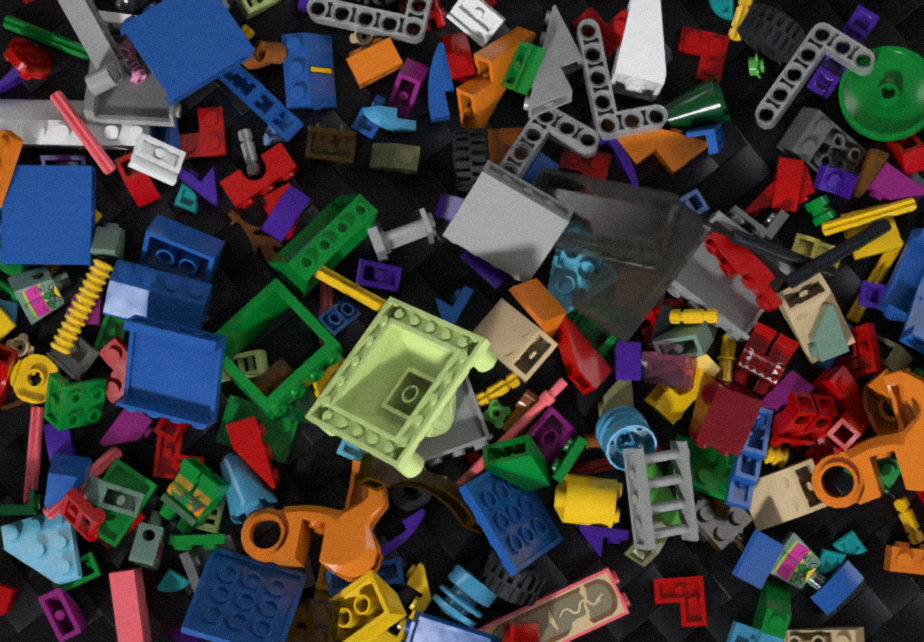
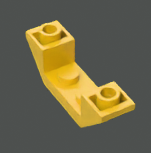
[370,562,432,642]

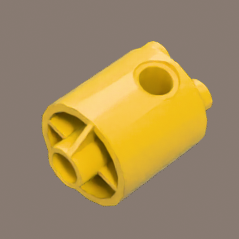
[554,473,622,528]

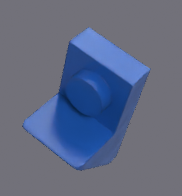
[435,286,473,325]

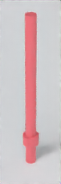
[456,378,568,484]

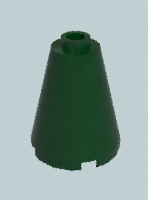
[664,75,731,128]

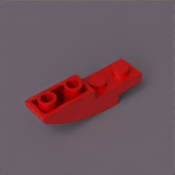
[702,232,783,312]

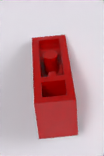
[811,365,869,442]

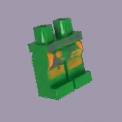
[159,458,230,534]

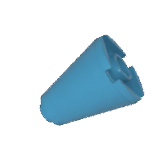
[220,452,278,524]

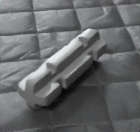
[238,128,261,176]

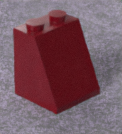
[688,373,763,457]

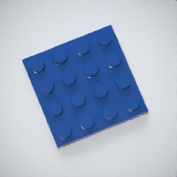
[458,471,564,576]
[181,548,308,642]

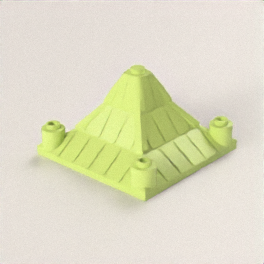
[305,296,497,478]

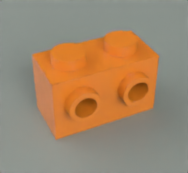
[346,37,403,89]
[884,541,924,575]

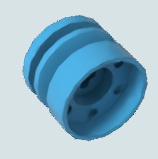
[595,405,657,471]
[432,563,497,629]

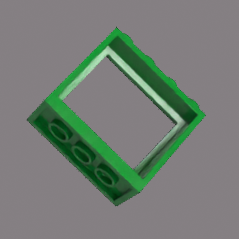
[268,194,378,298]
[215,278,344,420]

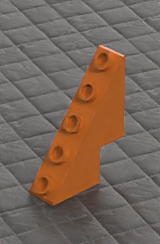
[456,26,536,129]
[601,118,708,175]

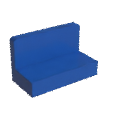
[686,123,725,154]

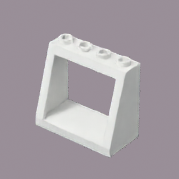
[610,0,666,102]

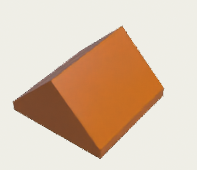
[509,278,567,338]

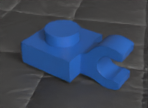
[351,95,386,140]

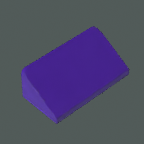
[459,250,509,290]

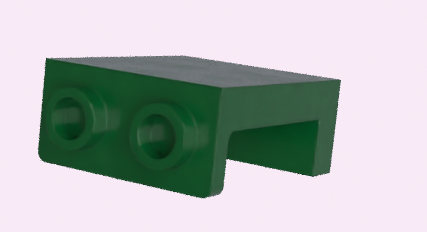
[0,489,46,515]

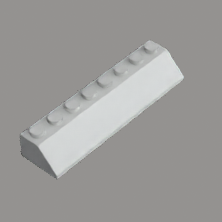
[0,99,152,150]

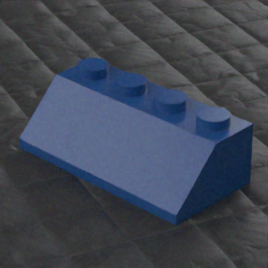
[103,259,213,330]

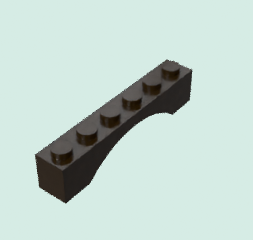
[356,453,485,534]

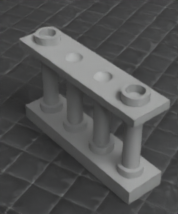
[367,208,437,263]
[623,440,699,550]

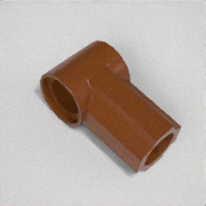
[241,41,286,71]
[501,388,543,438]

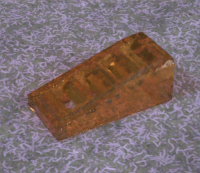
[852,148,890,199]
[253,358,295,395]

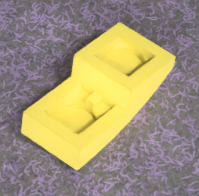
[791,233,840,272]

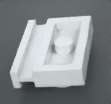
[446,0,506,47]
[128,132,186,186]

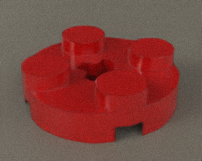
[3,38,53,80]

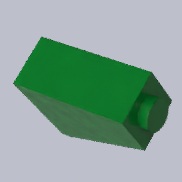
[482,434,551,491]
[751,580,792,639]

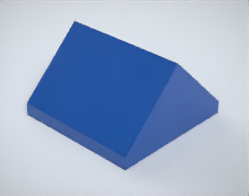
[44,453,93,509]
[732,529,784,589]

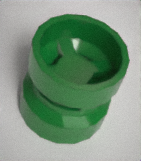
[804,194,837,227]

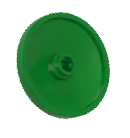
[839,46,924,142]

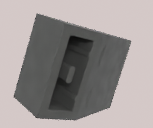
[776,107,866,176]

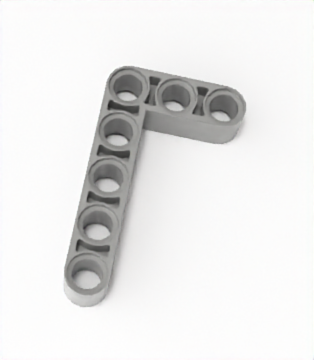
[58,0,132,96]
[307,0,433,44]
[576,19,668,140]
[755,22,875,129]
[499,108,599,179]

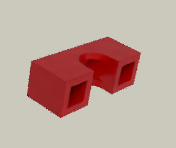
[219,142,298,210]

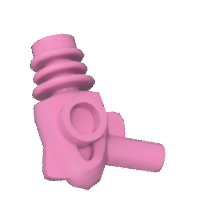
[116,37,147,85]

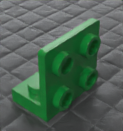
[43,372,107,431]

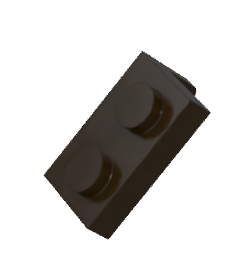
[305,123,358,164]

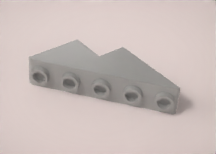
[523,5,582,119]

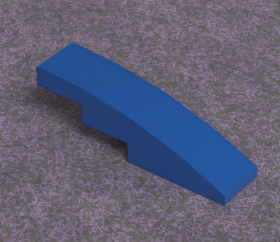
[219,65,304,142]
[724,407,773,510]

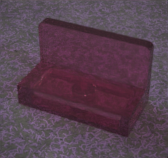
[641,351,697,389]

